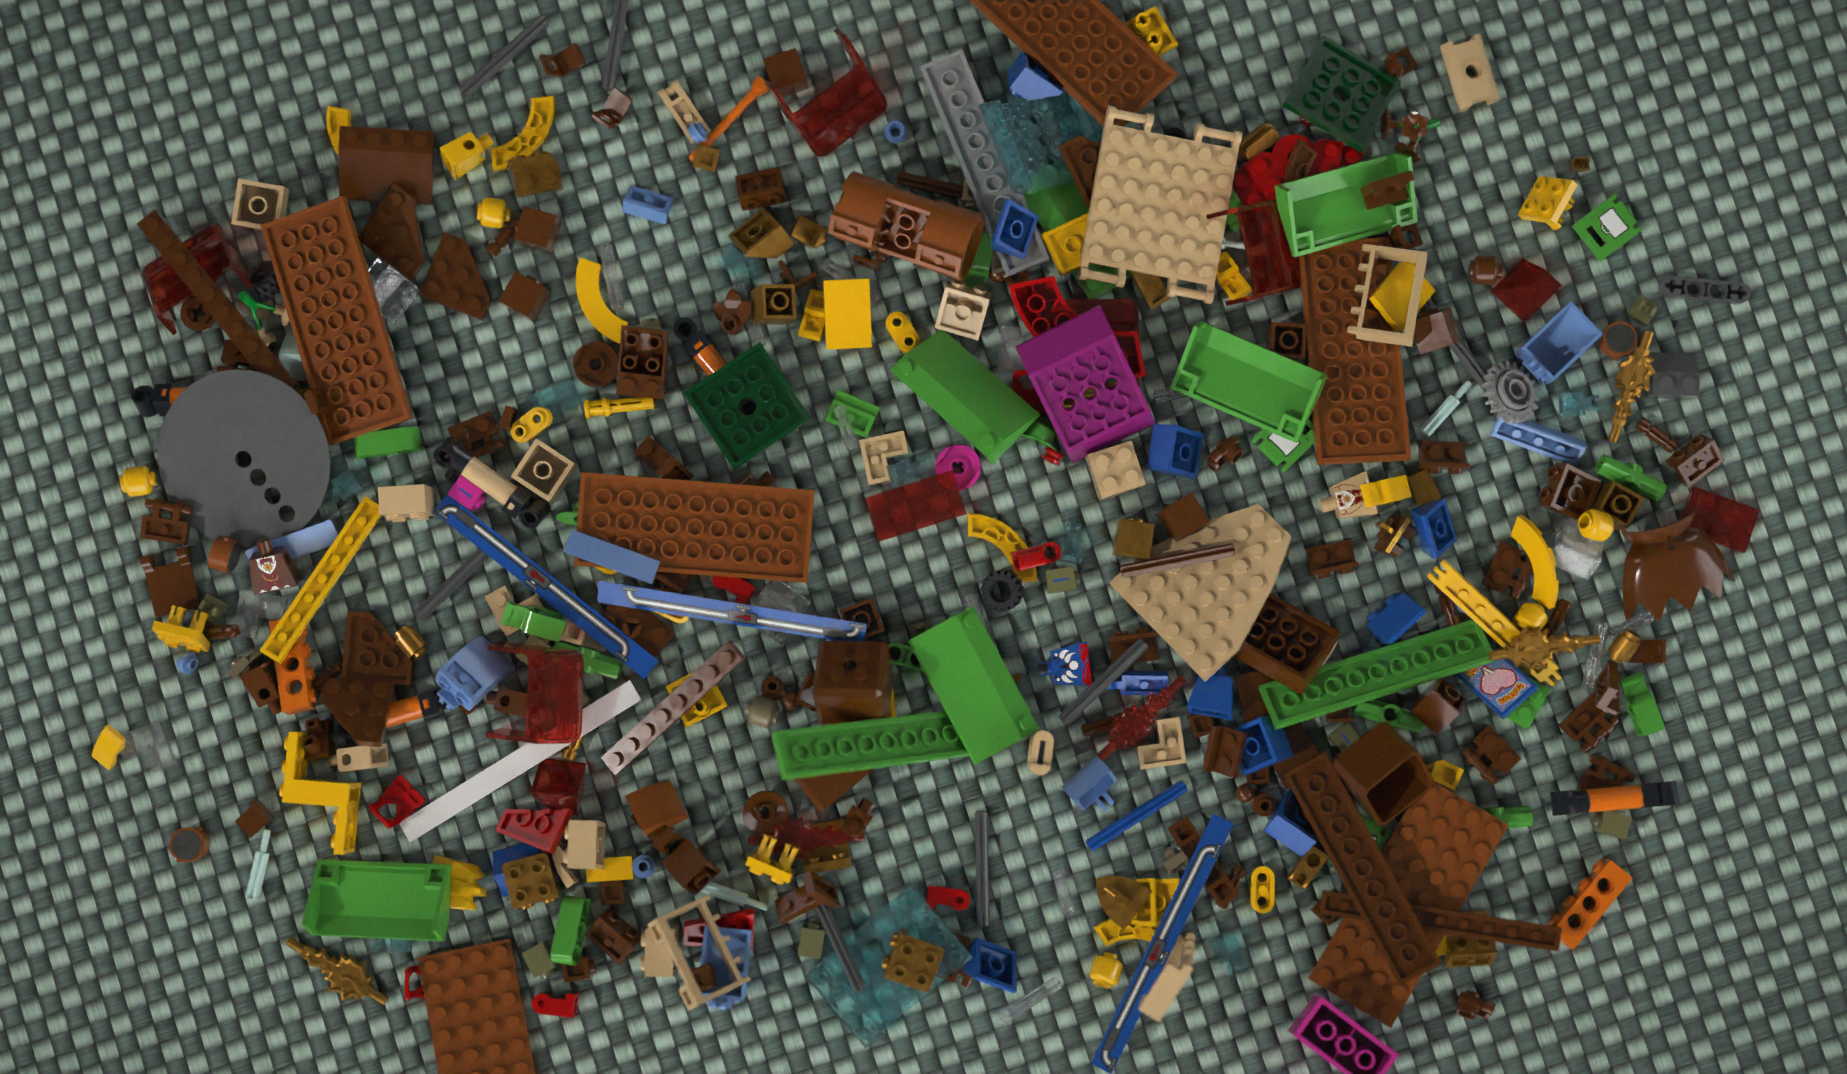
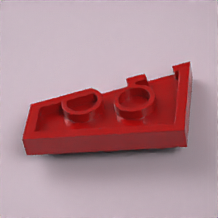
[495,809,573,855]
[683,908,755,950]

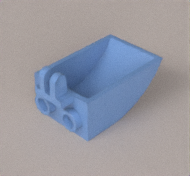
[1515,301,1603,385]
[435,636,516,711]
[1061,756,1117,812]
[700,926,751,1010]

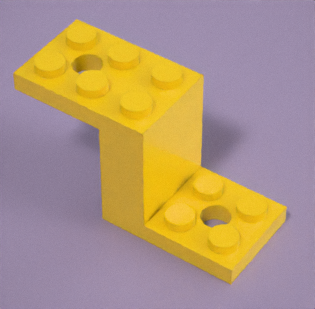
[279,731,361,855]

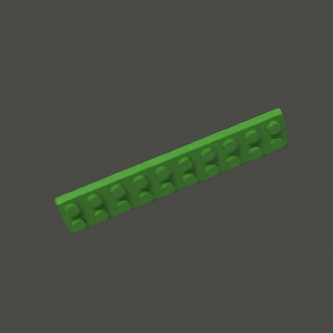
[1259,619,1495,730]
[771,711,969,780]

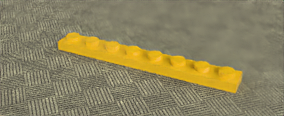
[259,496,381,664]

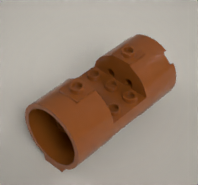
[828,171,985,281]

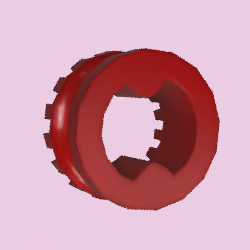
[1041,447,1064,466]

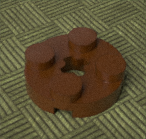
[573,341,619,388]

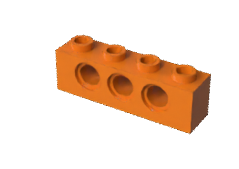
[269,619,318,715]
[1547,858,1632,950]

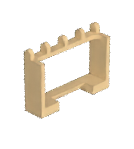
[1347,244,1428,347]
[647,895,750,1011]
[1138,932,1196,1022]

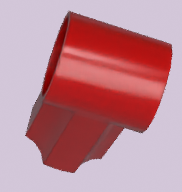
[1012,542,1061,572]

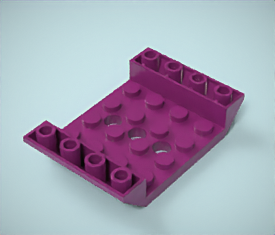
[1015,305,1156,463]

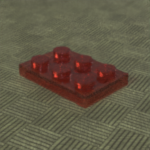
[1680,486,1760,553]

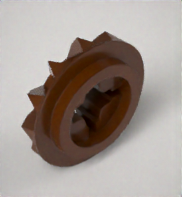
[180,295,215,331]

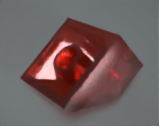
[1490,258,1562,323]
[530,758,586,816]

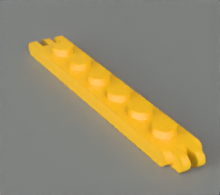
[1427,559,1562,686]

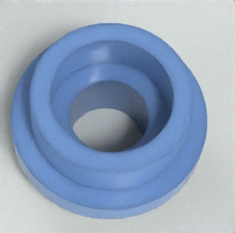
[884,120,907,144]
[687,121,708,143]
[176,651,198,674]
[632,855,656,878]

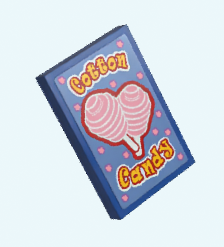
[1454,643,1538,719]

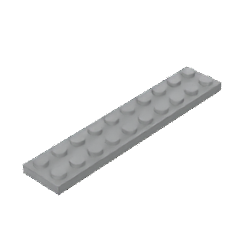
[920,49,1050,277]

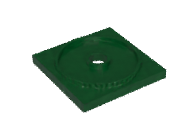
[1282,35,1401,152]
[683,342,811,470]

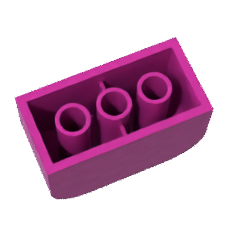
[1288,993,1399,1074]

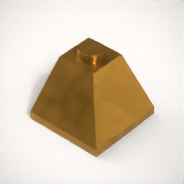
[728,208,794,258]

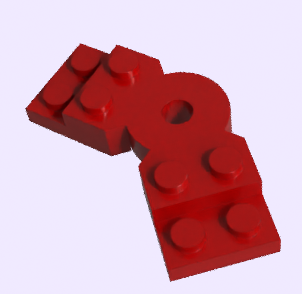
[1232,134,1364,217]

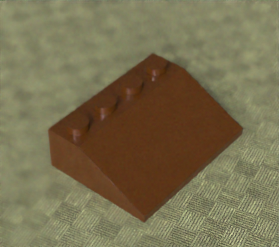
[339,126,436,205]
[1233,593,1341,695]

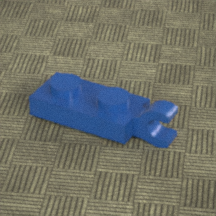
[1106,671,1168,696]

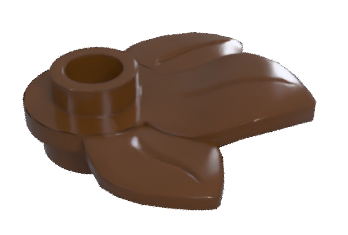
[714,289,752,335]

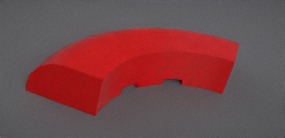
[1009,275,1146,378]

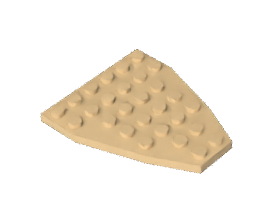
[1109,504,1291,682]

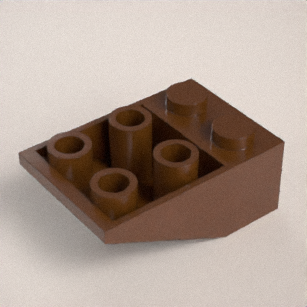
[616,325,668,399]

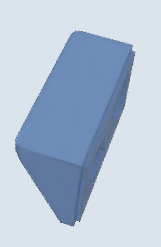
[623,185,674,224]

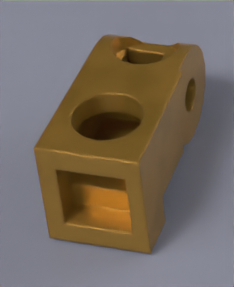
[1287,845,1329,890]

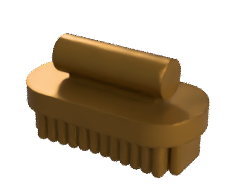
[1238,123,1280,161]

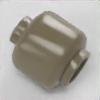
[744,695,780,729]

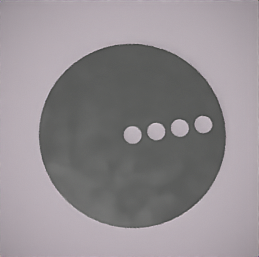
[158,369,331,548]

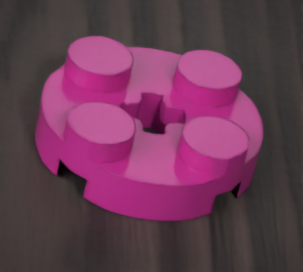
[935,445,981,491]

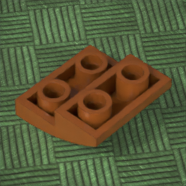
[625,780,689,836]

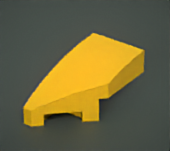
[1425,760,1464,791]

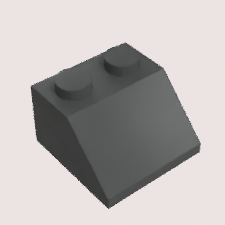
[1645,352,1700,400]

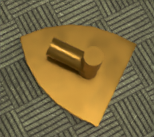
[1096,876,1152,930]

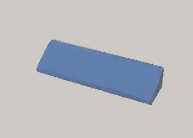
[1490,416,1587,467]
[244,519,339,561]
[563,530,660,584]

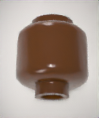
[1468,255,1503,286]

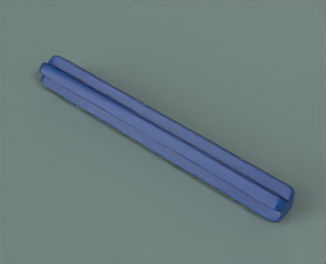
[1086,781,1188,851]

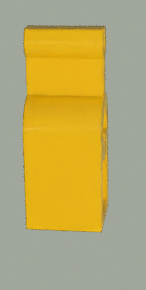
[1360,475,1412,508]

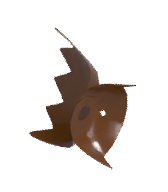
[1618,492,1735,621]

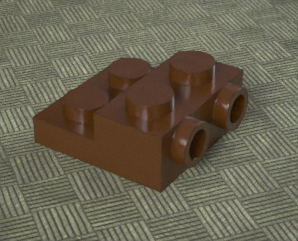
[1539,462,1602,522]

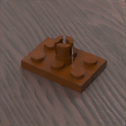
[601,604,676,658]

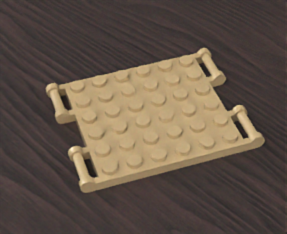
[1078,105,1242,304]

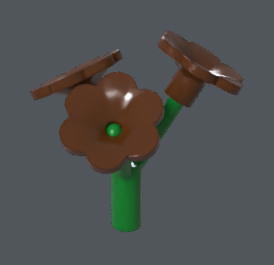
[1380,109,1441,163]

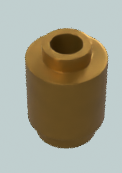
[394,625,428,660]
[1608,628,1641,664]

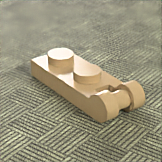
[657,80,711,144]

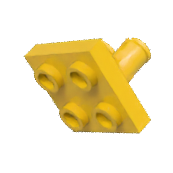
[1124,6,1178,56]
[1518,176,1577,230]
[152,605,211,653]
[665,671,728,728]
[745,834,799,885]

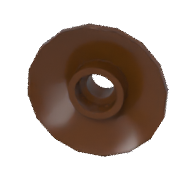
[742,790,788,834]

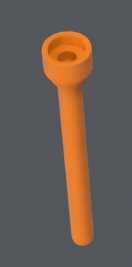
[689,75,771,162]

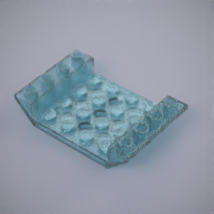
[978,89,1104,195]
[805,885,973,1048]

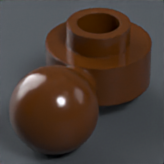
[989,269,1030,286]
[761,676,799,710]
[1235,784,1276,817]

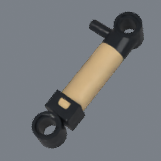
[433,436,550,529]

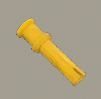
[584,397,655,419]

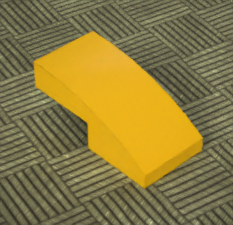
[1216,251,1252,304]
[798,289,825,342]
[92,724,126,770]

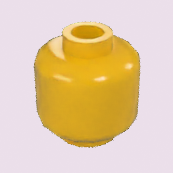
[477,197,511,228]
[119,465,157,497]
[1578,509,1614,541]
[1512,603,1548,631]
[1090,952,1123,989]

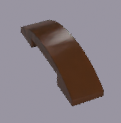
[1167,816,1240,907]

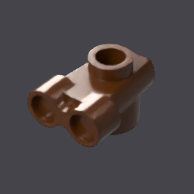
[1207,435,1244,472]
[1456,990,1496,1020]

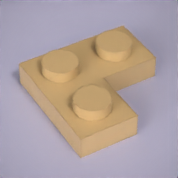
[859,430,909,486]
[484,585,544,637]
[1136,717,1187,770]

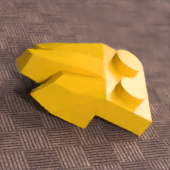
[432,855,487,911]
[1130,878,1181,927]

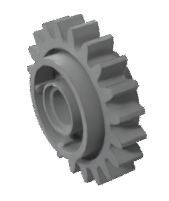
[1481,360,1540,424]

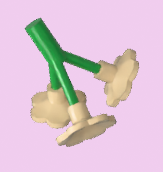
[238,291,290,346]

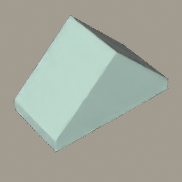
[278,335,308,381]

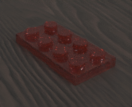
[865,470,967,542]

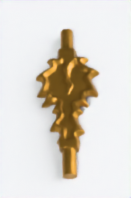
[1608,330,1656,443]
[1488,626,1600,673]
[285,937,389,1005]

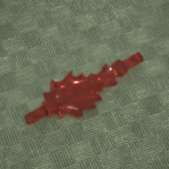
[1097,675,1187,761]
[748,816,865,860]

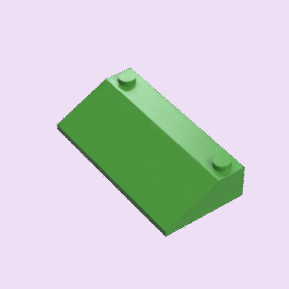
[1275,151,1418,257]
[1018,159,1132,305]
[1170,321,1328,443]
[890,330,1040,465]
[908,606,1039,765]
[301,859,452,941]

